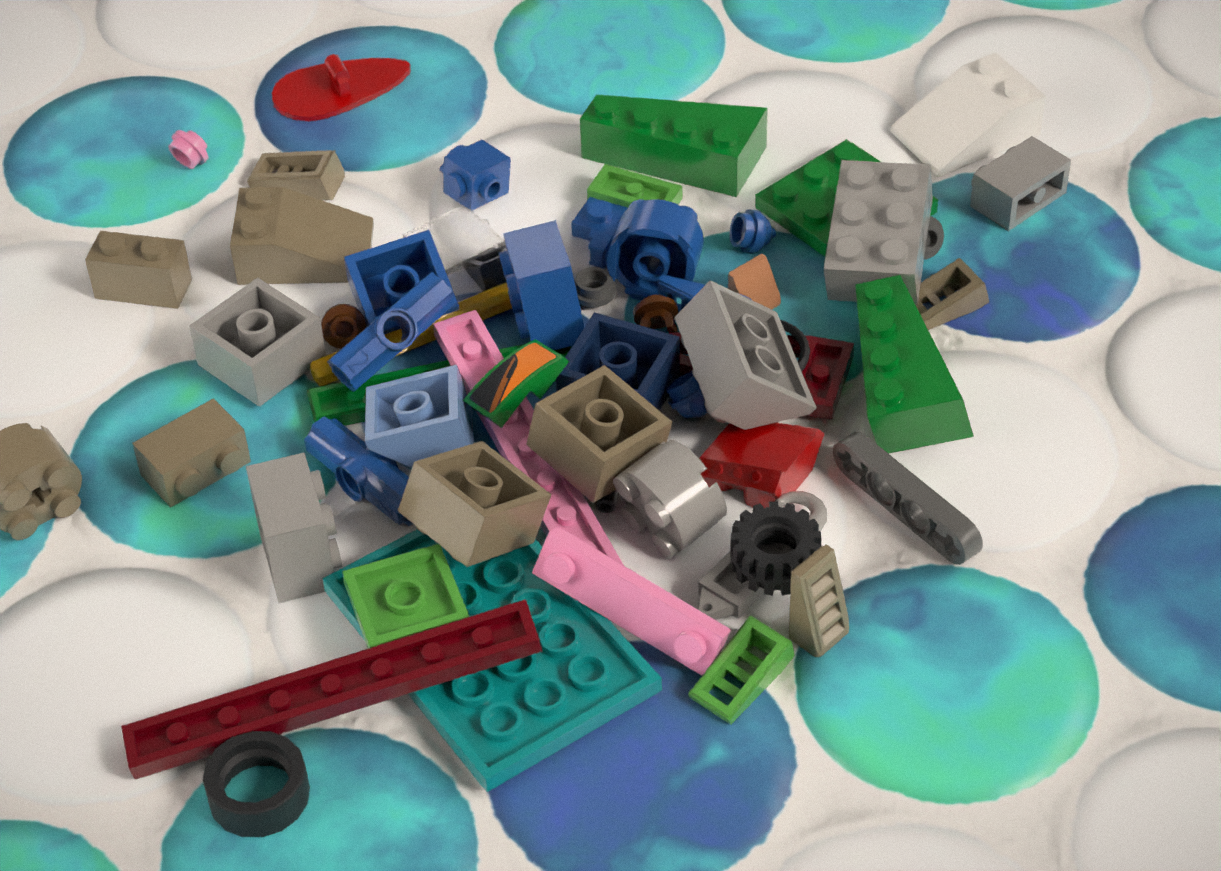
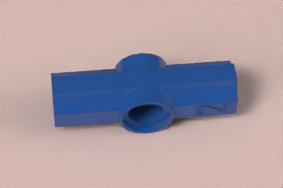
[327,272,457,392]
[304,416,413,527]

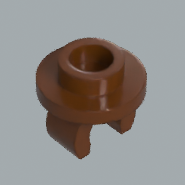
[633,295,679,332]
[321,304,366,349]

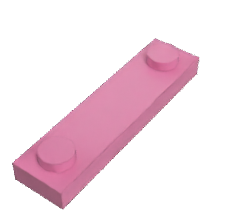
[532,526,731,676]

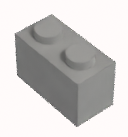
[970,136,1071,231]

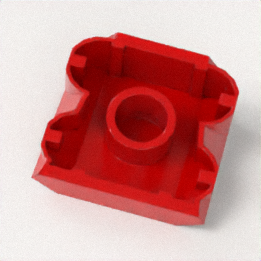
[699,422,825,508]

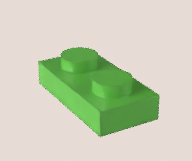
[587,164,683,208]

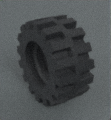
[730,501,822,596]

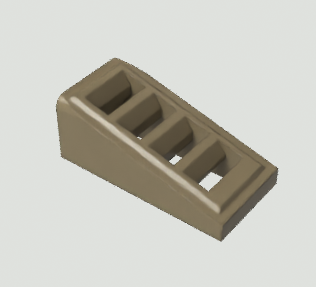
[247,150,345,200]
[916,258,990,330]
[789,544,849,657]

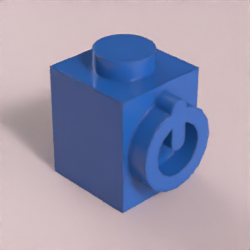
[439,139,511,211]

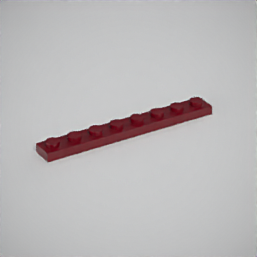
[121,599,542,780]

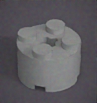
[613,439,727,559]

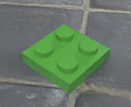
[342,544,470,648]

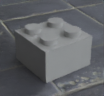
[189,278,326,407]
[246,453,342,603]

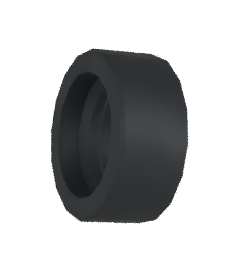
[202,731,310,837]

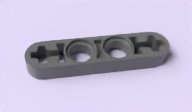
[833,432,983,565]

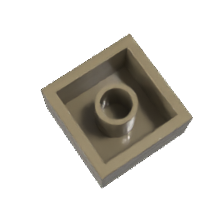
[526,365,672,503]
[398,441,552,567]

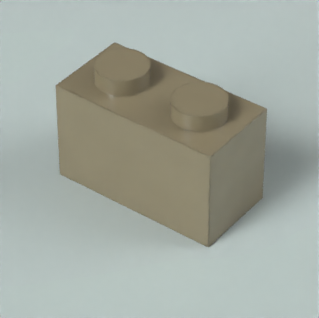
[85,231,192,309]
[132,398,251,508]

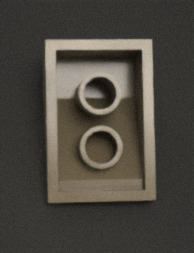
[230,186,374,285]

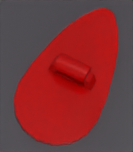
[271,54,411,122]

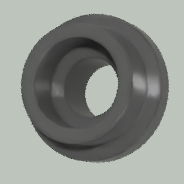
[574,267,616,308]

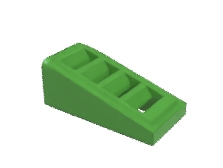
[688,615,795,725]

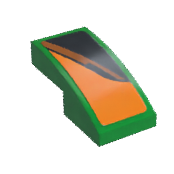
[463,339,569,428]

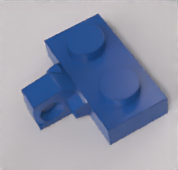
[571,197,628,269]

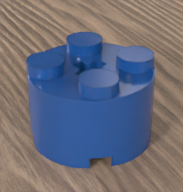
[607,199,704,301]

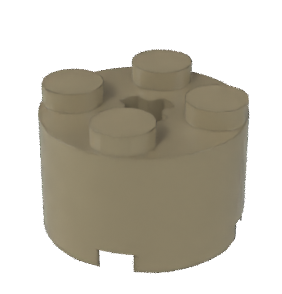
[0,423,82,540]

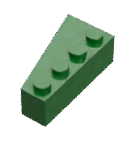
[580,94,768,197]
[855,275,974,454]

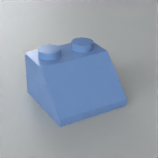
[365,365,474,468]

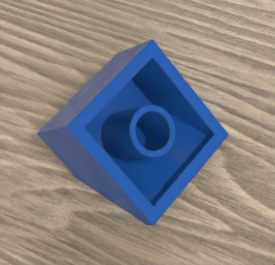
[344,230,459,334]

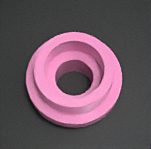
[168,130,208,169]

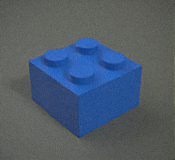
[499,220,584,350]

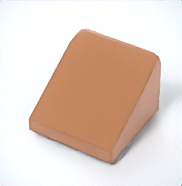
[728,254,781,310]

